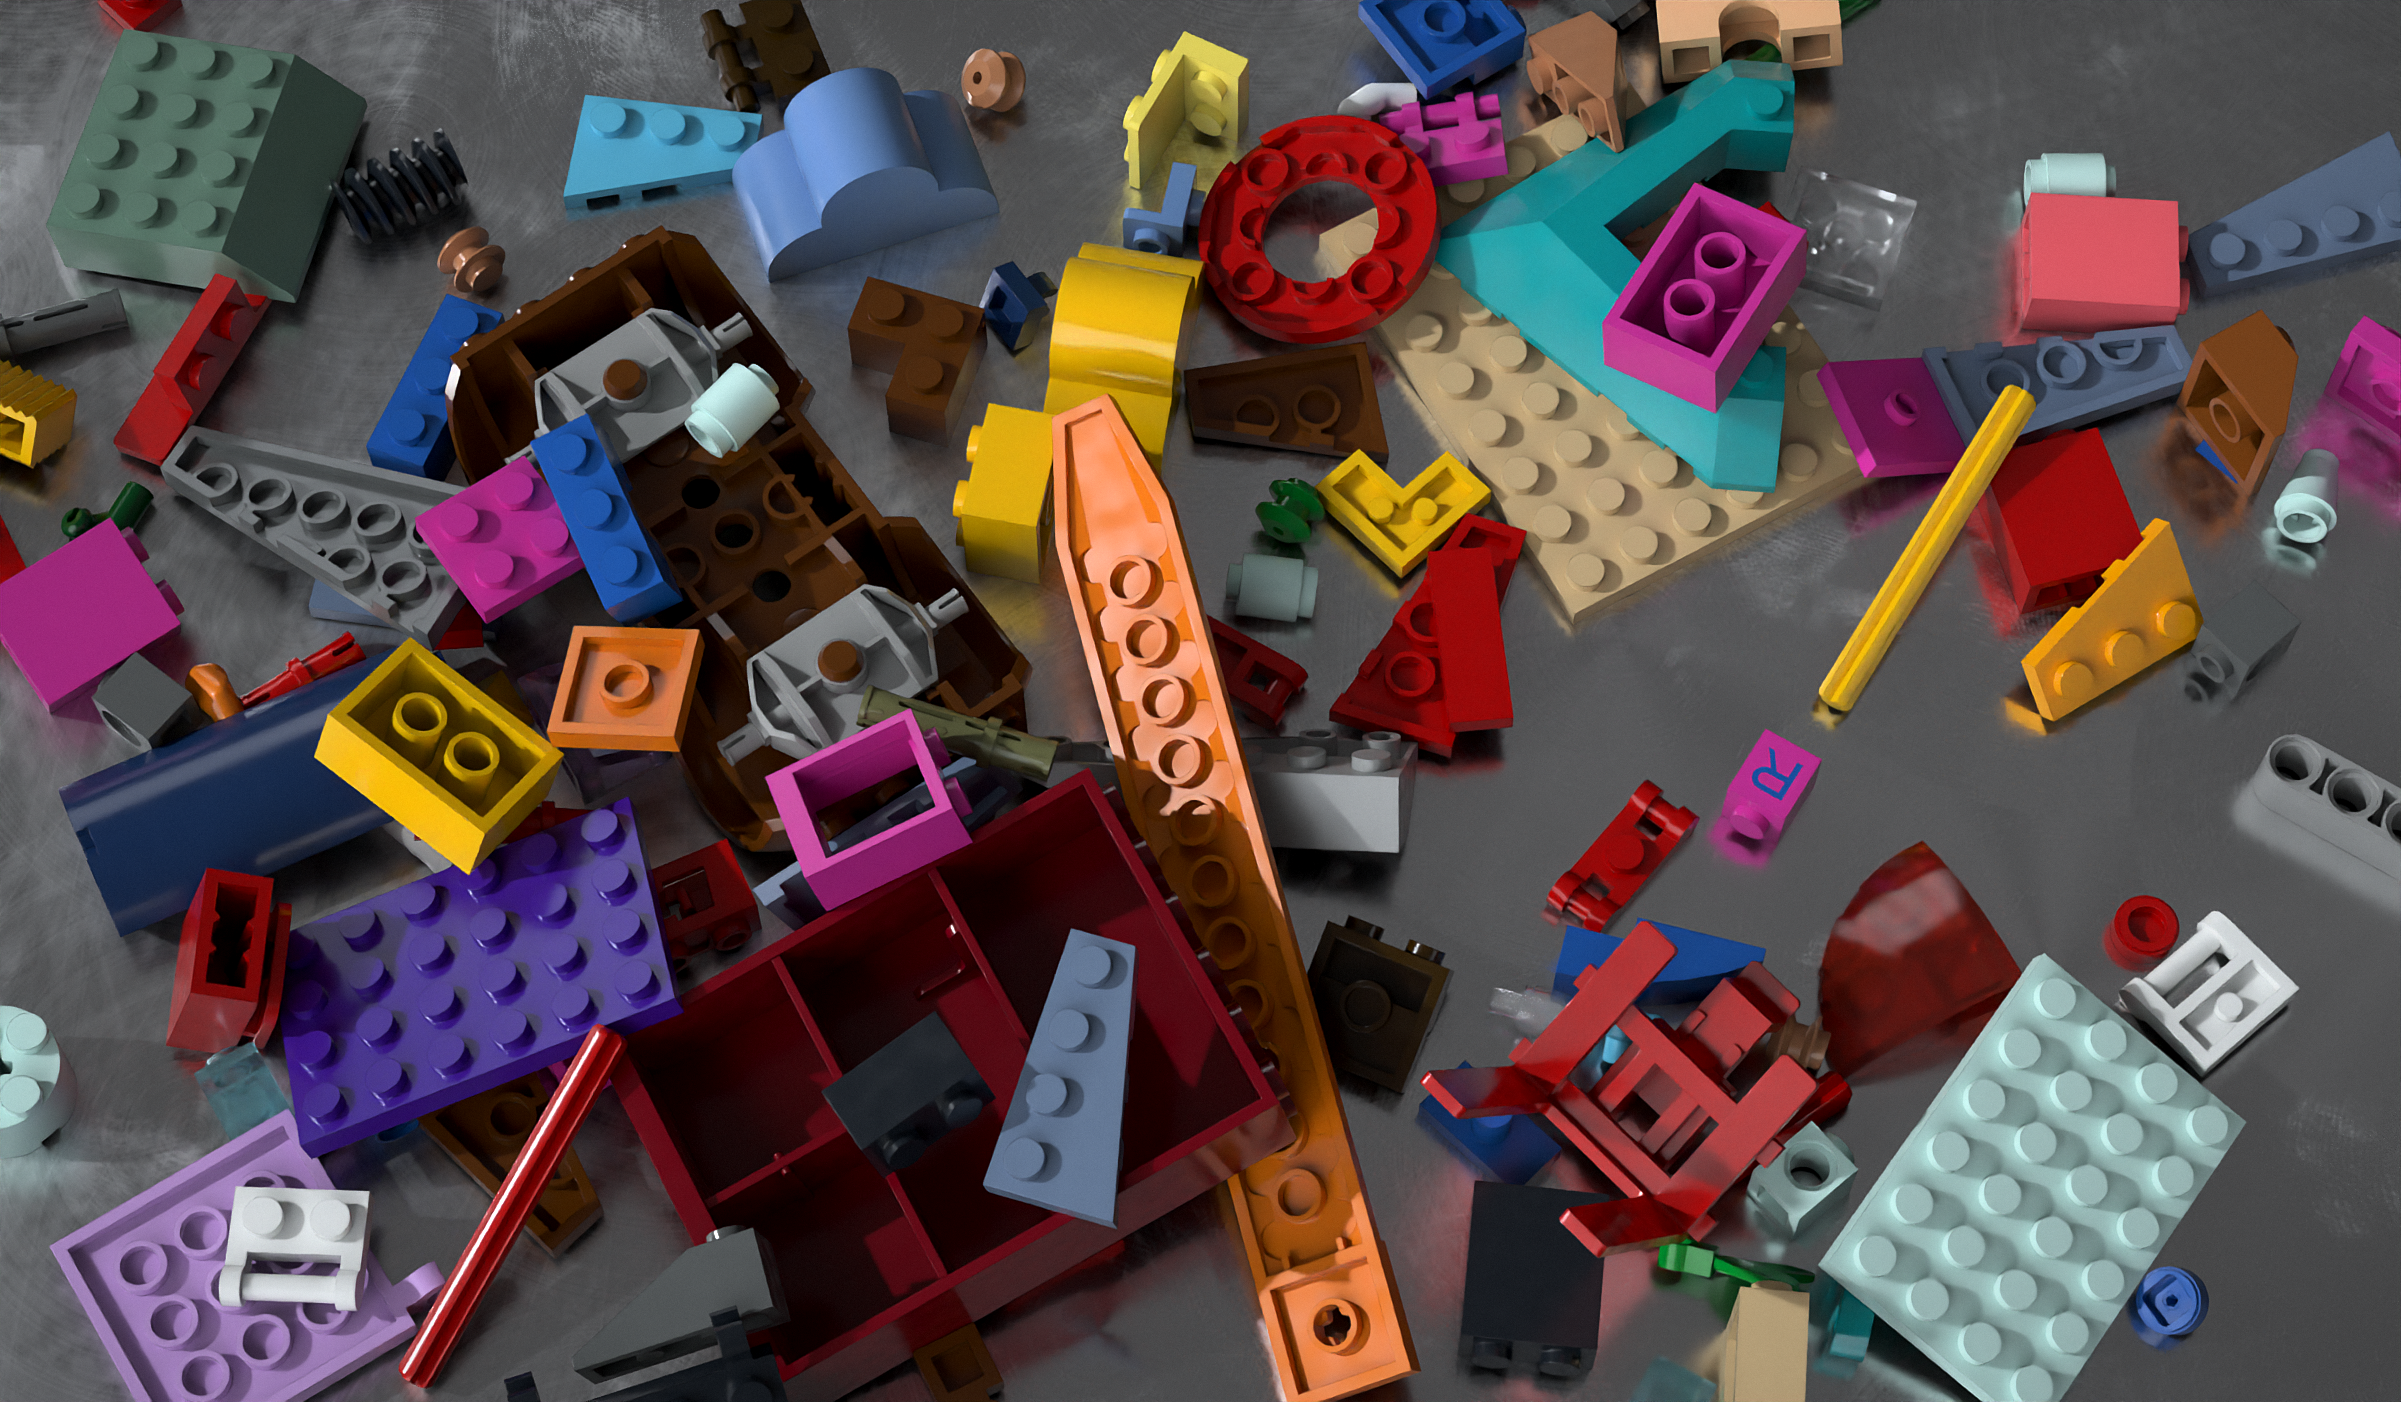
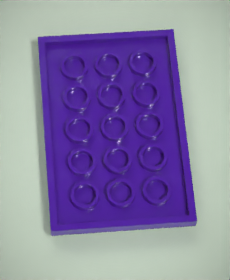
[279,797,684,1159]

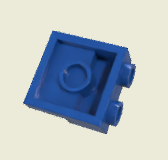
[1358,0,1527,100]

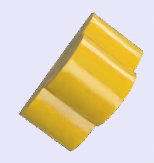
[1043,242,1206,480]

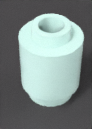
[2024,153,2116,207]
[685,363,780,458]
[1225,552,1318,622]

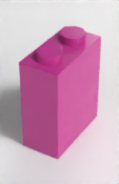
[0,517,185,714]

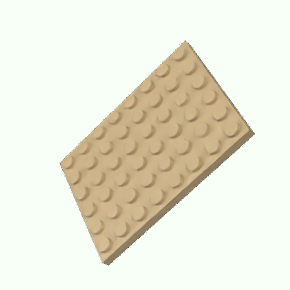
[1319,82,1863,625]

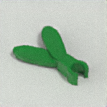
[1657,1238,1815,1292]

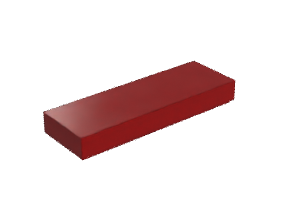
[1427,546,1514,733]

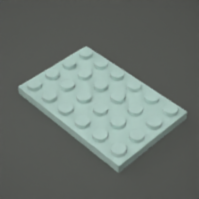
[1818,953,2246,1402]

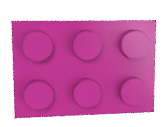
[1602,182,1807,414]

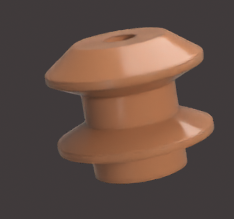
[961,49,1026,112]
[437,226,505,293]
[1765,1013,1831,1071]

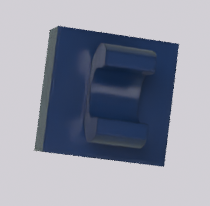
[979,261,1058,351]

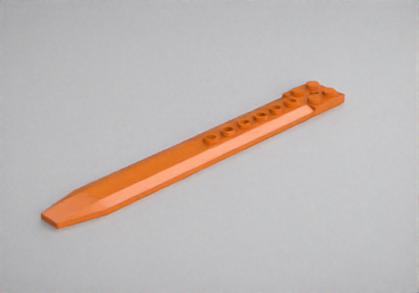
[1052,393,1421,1402]

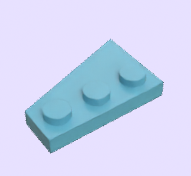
[563,95,764,209]

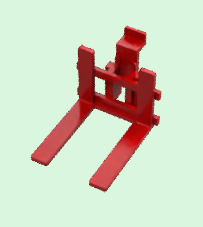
[1420,921,1819,1258]

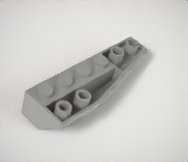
[1015,729,1418,853]

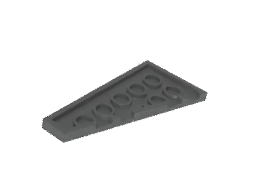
[160,425,468,652]

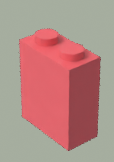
[2021,192,2190,333]

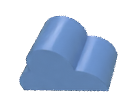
[732,67,1000,283]

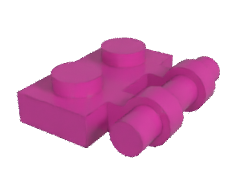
[1379,92,1509,187]

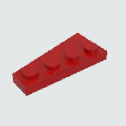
[1329,513,1527,758]

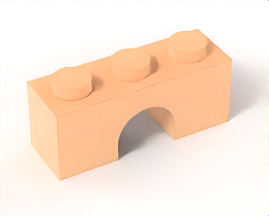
[1656,0,1843,84]

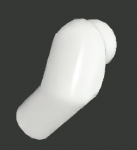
[1337,83,1417,121]

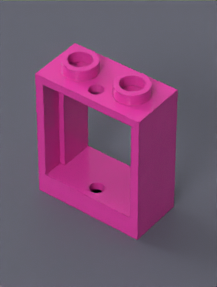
[765,708,973,912]

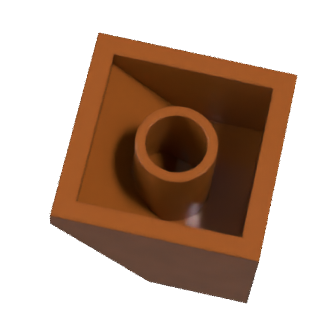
[2176,309,2299,497]

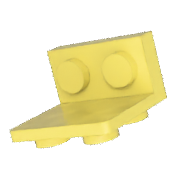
[1123,31,1249,190]

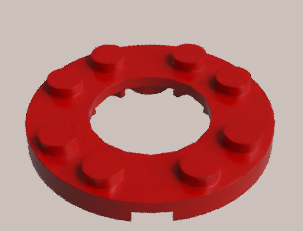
[1198,115,1442,344]

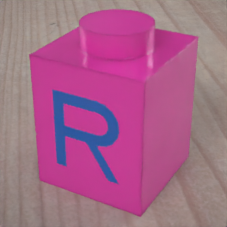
[1721,729,1822,845]

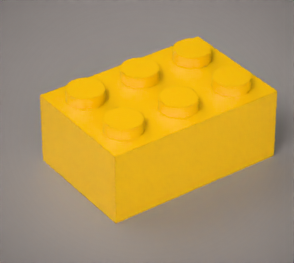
[314,637,565,875]

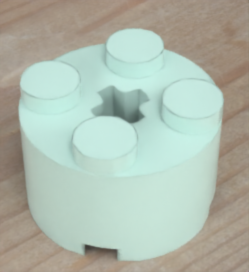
[0,1005,77,1158]

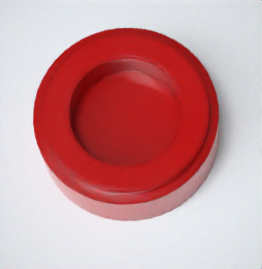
[2110,895,2180,964]

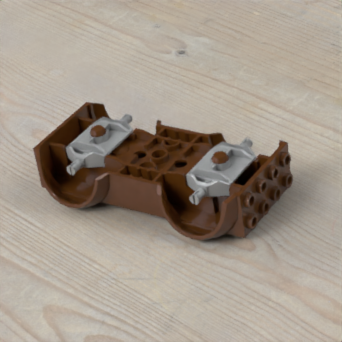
[445,225,1034,852]

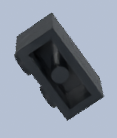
[821,1011,996,1179]

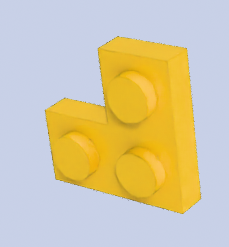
[1314,449,1491,579]

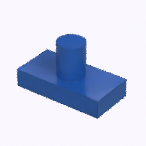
[1418,1060,1562,1186]

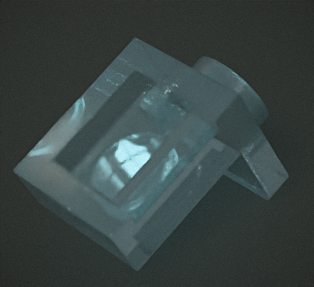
[194,1042,296,1141]

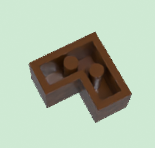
[847,276,988,448]

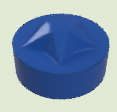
[2136,1266,2209,1335]

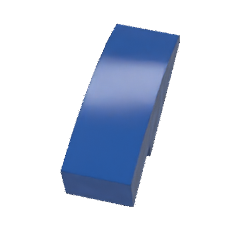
[1551,917,1766,1007]

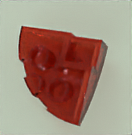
[1818,840,2022,1082]

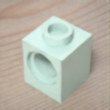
[1746,1121,1858,1240]

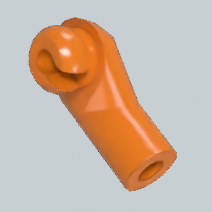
[185,663,244,723]

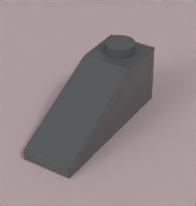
[571,1225,791,1384]

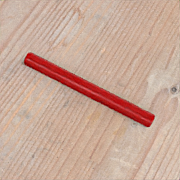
[399,1024,627,1389]

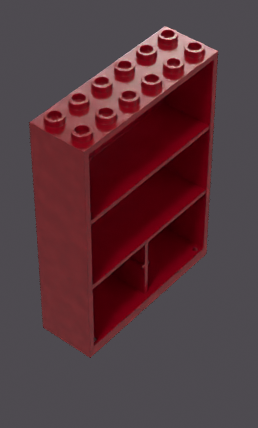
[610,767,1298,1402]

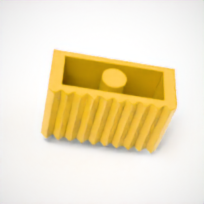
[0,360,77,468]

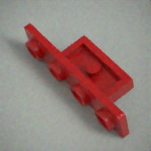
[113,273,273,466]

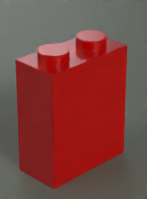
[1977,427,2143,615]

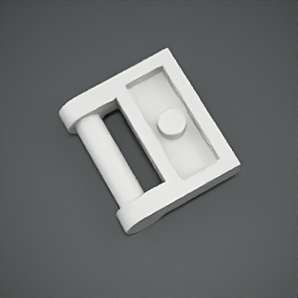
[2118,911,2300,1077]
[219,1186,374,1311]

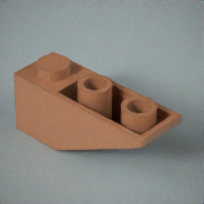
[1527,11,1628,153]

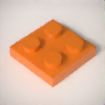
[547,626,705,752]

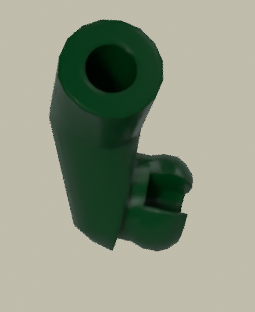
[61,481,154,542]

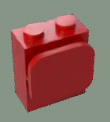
[166,868,292,1056]

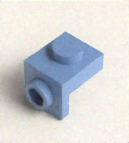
[1123,162,1206,258]

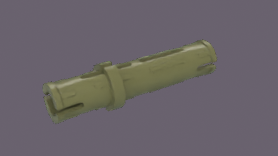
[856,685,1059,783]

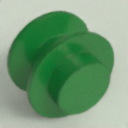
[1255,478,1325,543]

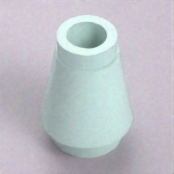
[2274,449,2340,543]

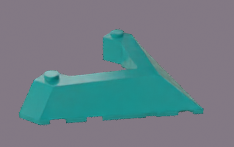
[1432,59,1795,493]

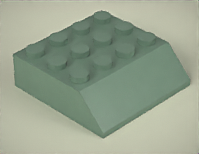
[46,29,368,303]

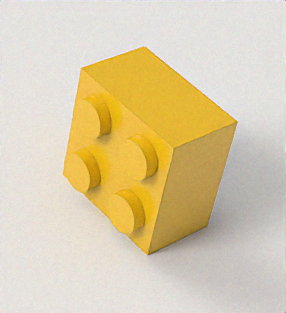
[953,403,1056,584]

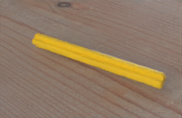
[1819,385,2036,712]

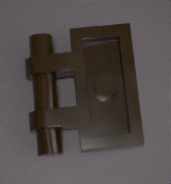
[700,0,832,114]

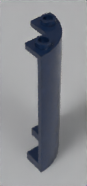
[58,644,447,938]

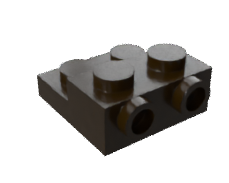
[1307,915,1455,1093]

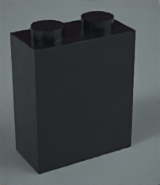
[1457,1180,1610,1376]

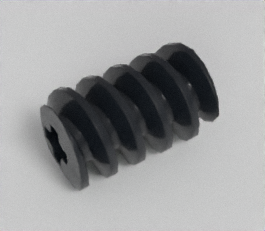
[329,128,468,245]

